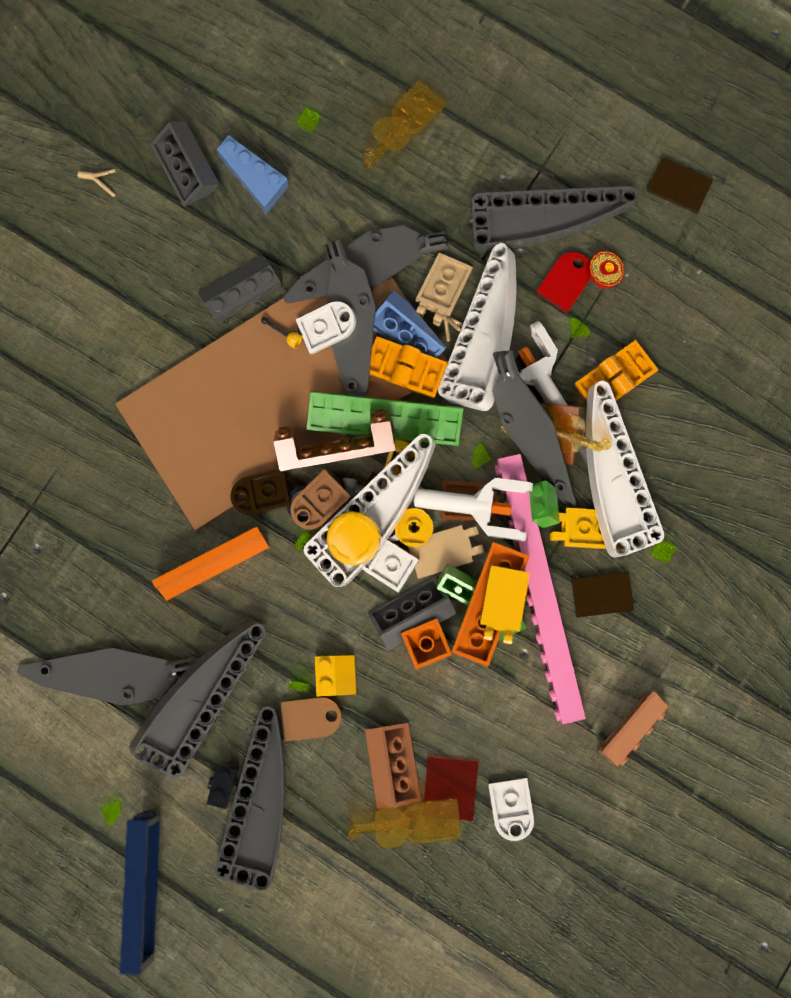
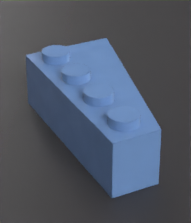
[217,135,289,215]

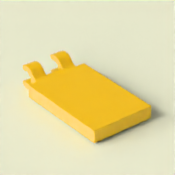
[550,508,621,550]
[480,566,530,644]

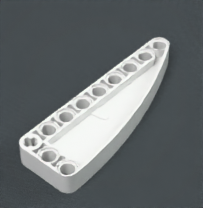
[438,243,516,411]
[586,381,664,558]
[304,434,435,587]

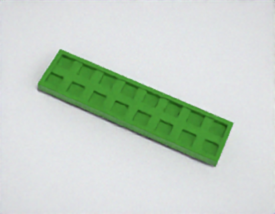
[306,391,463,446]

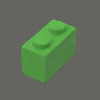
[529,481,560,528]
[437,564,478,606]

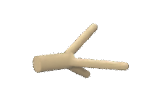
[78,169,116,197]
[443,314,463,342]

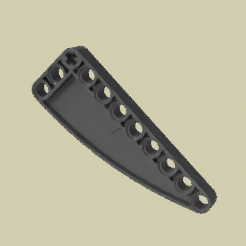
[471,186,638,251]
[129,620,265,778]
[214,706,285,891]

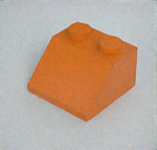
[401,619,452,670]

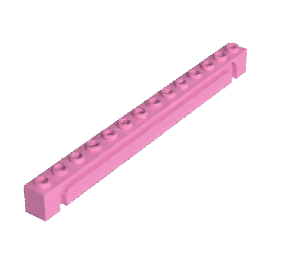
[494,454,586,724]

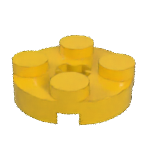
[395,508,433,547]

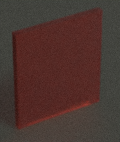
[422,756,479,822]

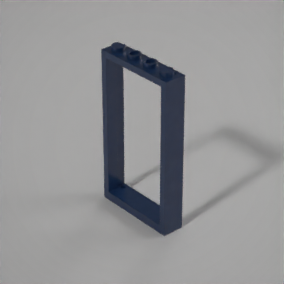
[119,811,161,975]

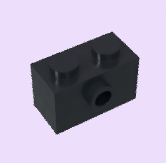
[206,764,239,809]

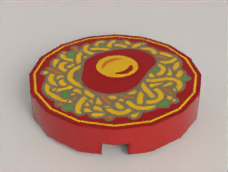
[587,251,625,289]

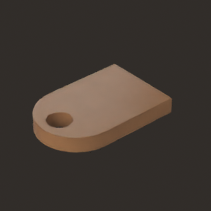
[291,469,352,530]
[281,698,341,741]

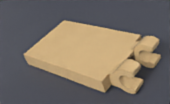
[416,253,473,326]
[408,525,485,579]

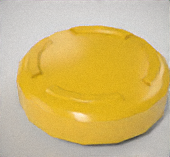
[327,511,381,565]

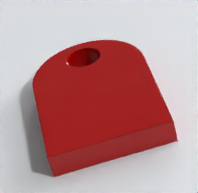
[537,252,590,313]

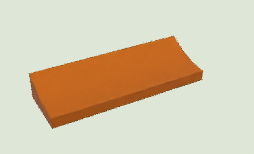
[152,527,269,601]
[451,542,530,667]

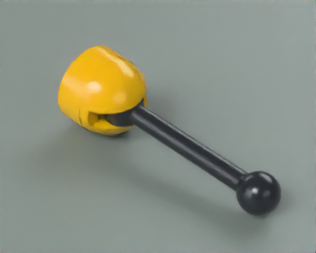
[261,317,303,349]

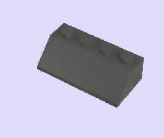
[150,121,219,207]
[198,255,281,324]
[368,576,456,651]

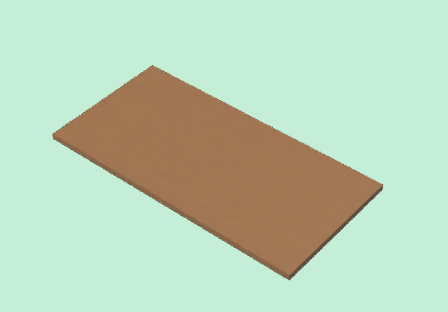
[115,277,448,531]

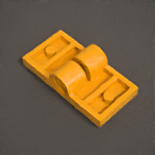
[369,336,448,399]
[574,340,658,409]

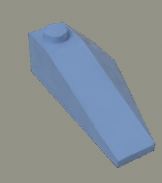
[373,290,446,358]

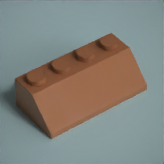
[597,691,668,767]
[365,723,421,809]

